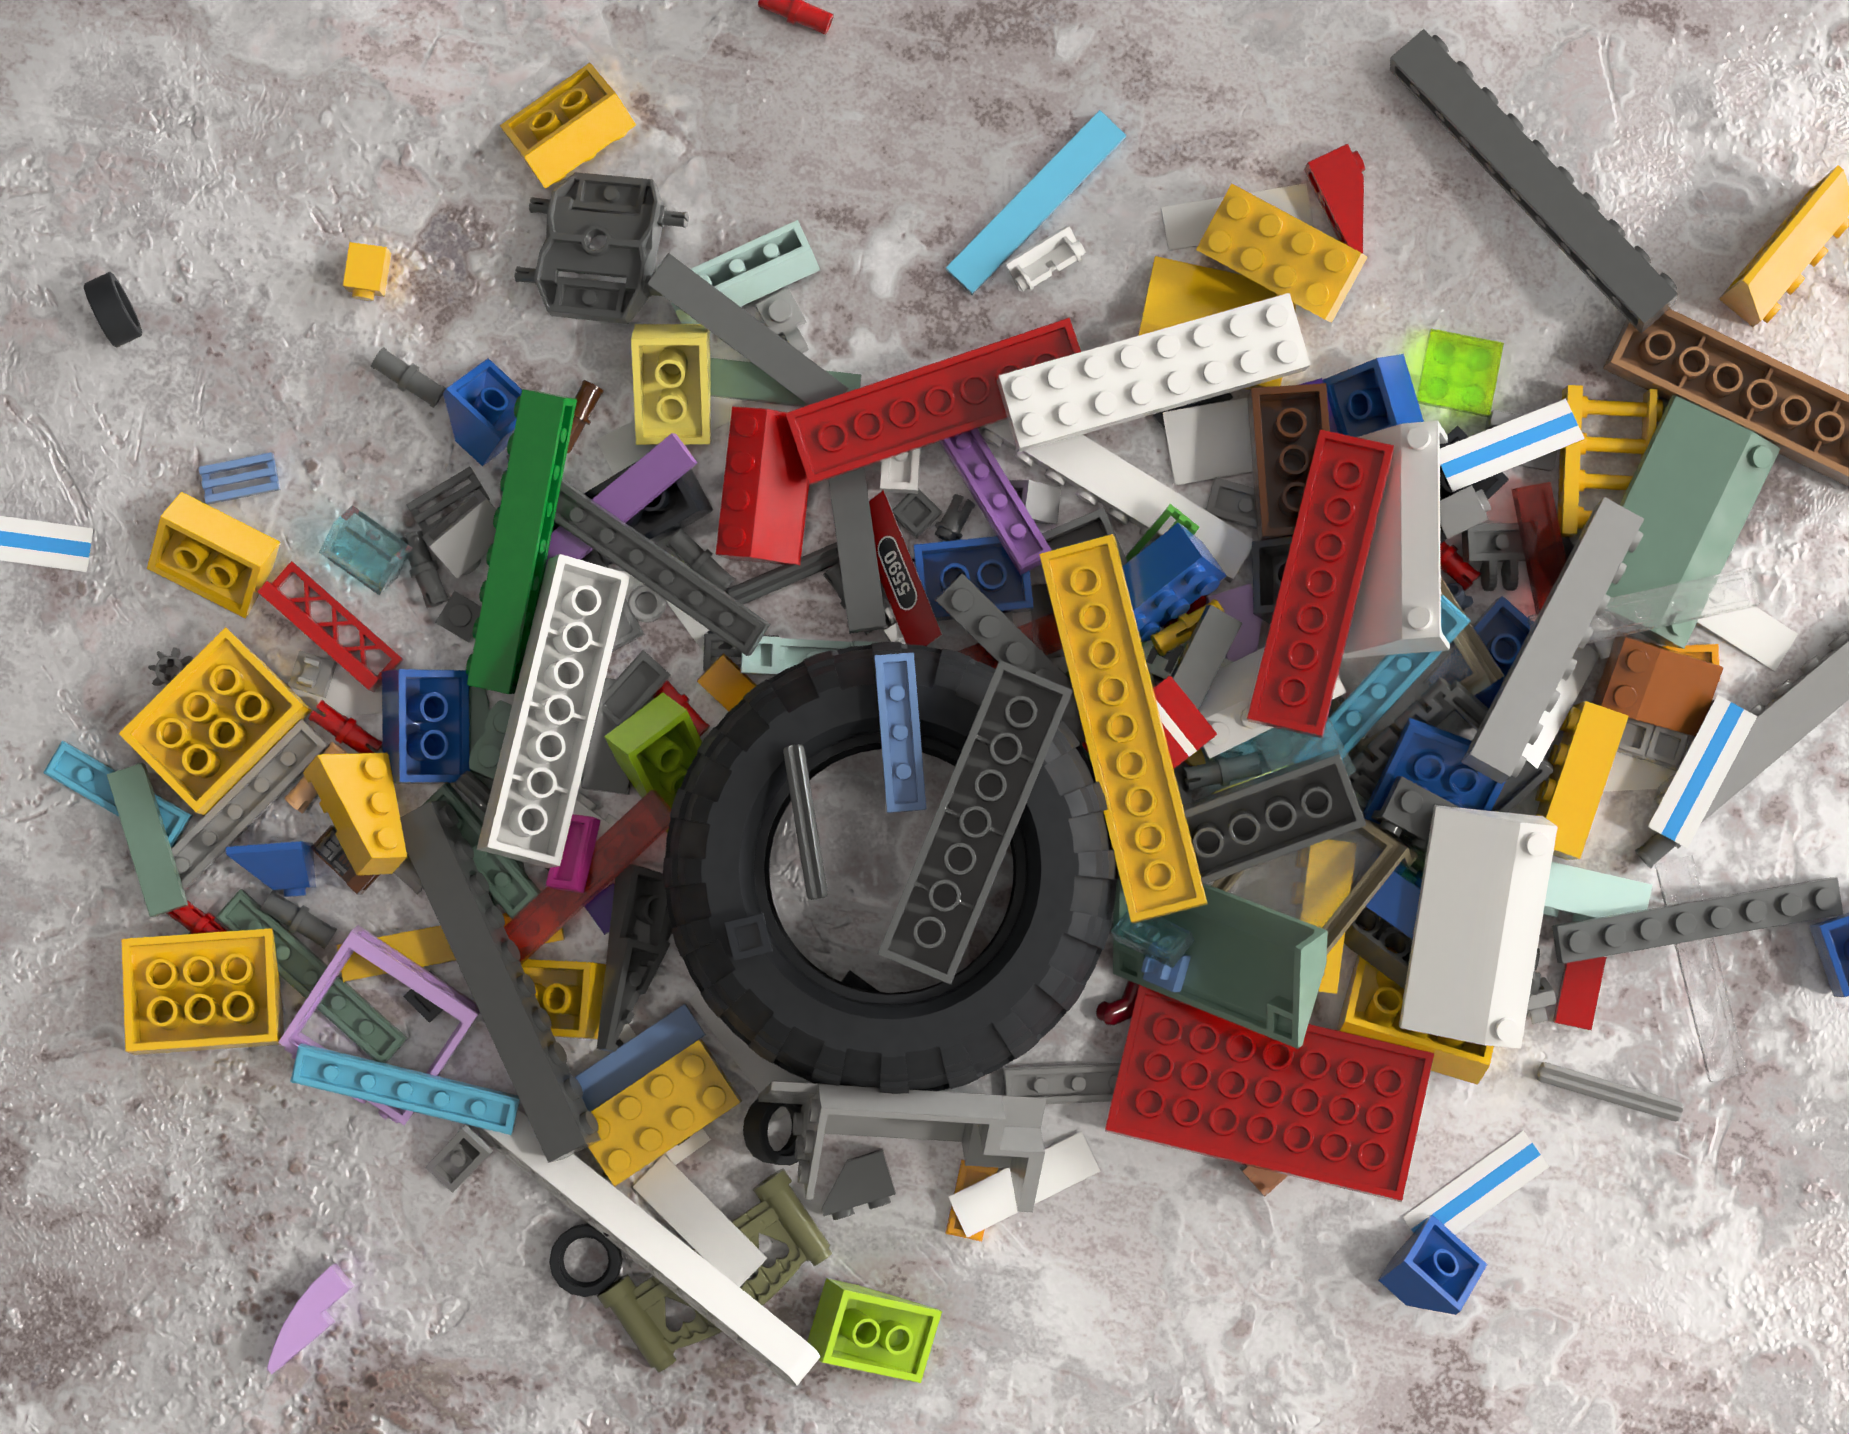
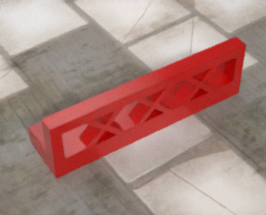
[257,561,404,693]

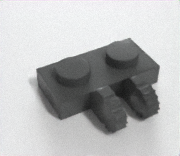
[1461,522,1537,591]

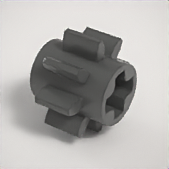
[148,647,194,686]

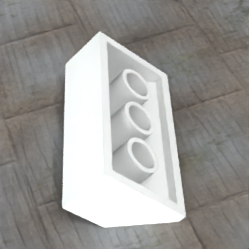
[1199,647,1346,759]

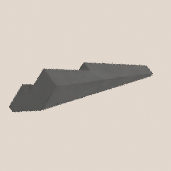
[597,864,672,1052]

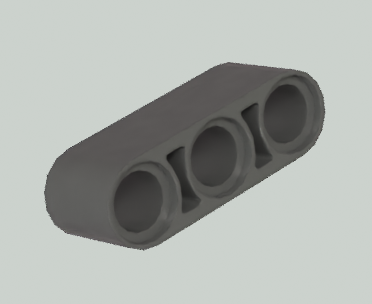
[1344,906,1413,990]

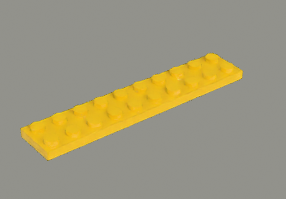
[1039,534,1207,923]

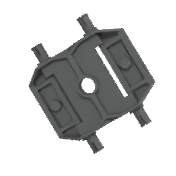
[514,172,689,324]

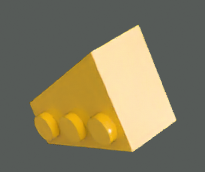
[303,753,407,875]

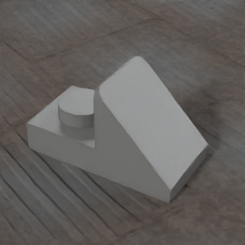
[425,1124,493,1193]

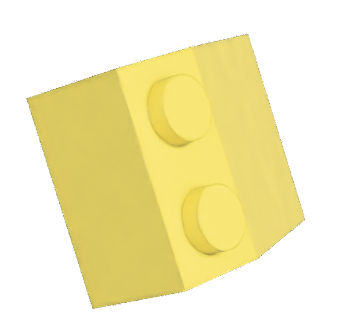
[631,324,711,445]

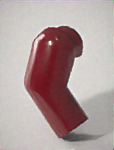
[1096,980,1139,1025]

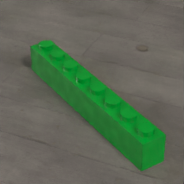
[466,389,577,694]

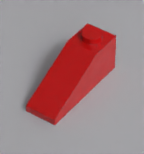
[1304,144,1365,254]

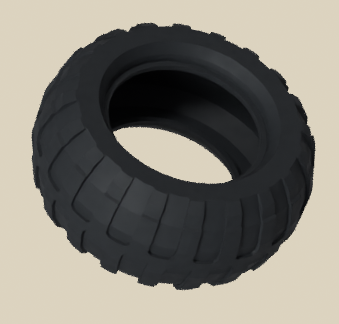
[663,642,1118,1094]

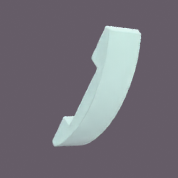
[741,636,878,676]

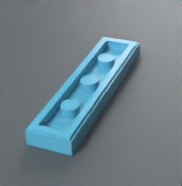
[43,741,193,847]

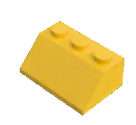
[499,63,636,189]
[147,492,280,619]

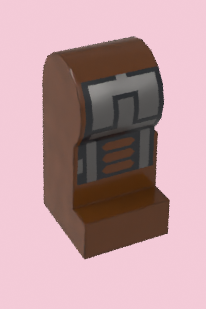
[311,825,381,895]

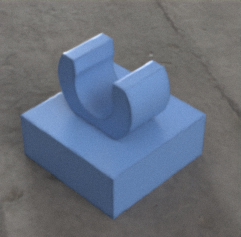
[1141,944,1191,992]

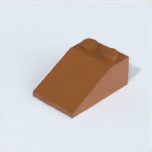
[1592,632,1724,737]

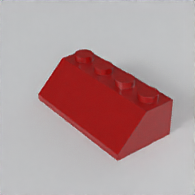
[715,406,809,566]

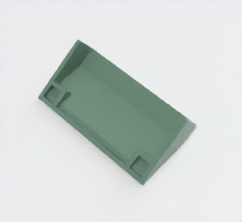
[1603,395,1781,649]
[1113,874,1328,1049]

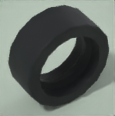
[84,272,142,348]
[743,1098,802,1166]
[549,1223,623,1297]

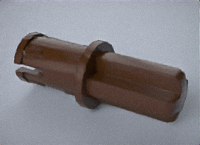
[567,380,604,454]

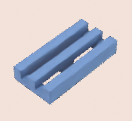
[199,452,281,505]

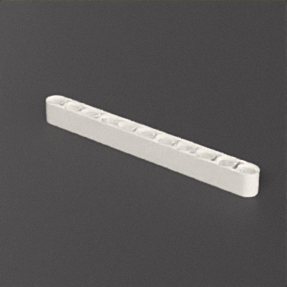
[477,1110,820,1387]

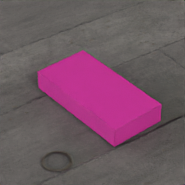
[545,814,601,893]

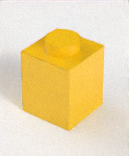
[343,242,391,301]

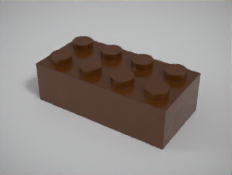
[1247,383,1330,540]

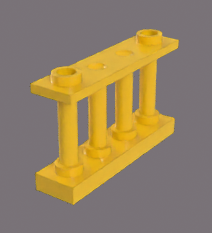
[1556,385,1663,538]

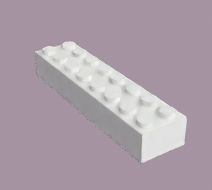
[997,293,1311,453]
[477,554,630,868]

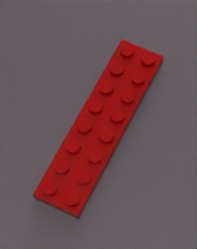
[785,317,1081,485]
[1247,429,1394,738]

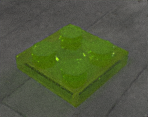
[1417,329,1504,417]

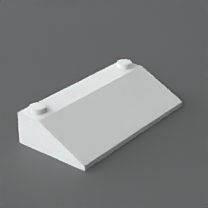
[1343,420,1449,658]
[1399,805,1557,1049]

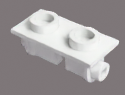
[1005,225,1086,292]

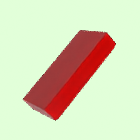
[1553,957,1607,1031]

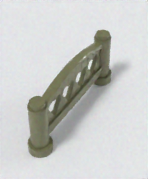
[597,1168,832,1373]

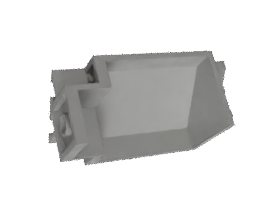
[758,1081,1047,1213]

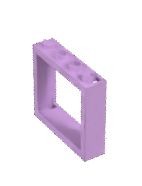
[278,925,480,1125]

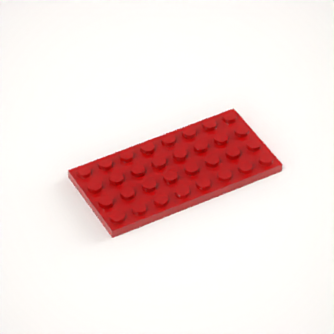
[1105,984,1434,1202]

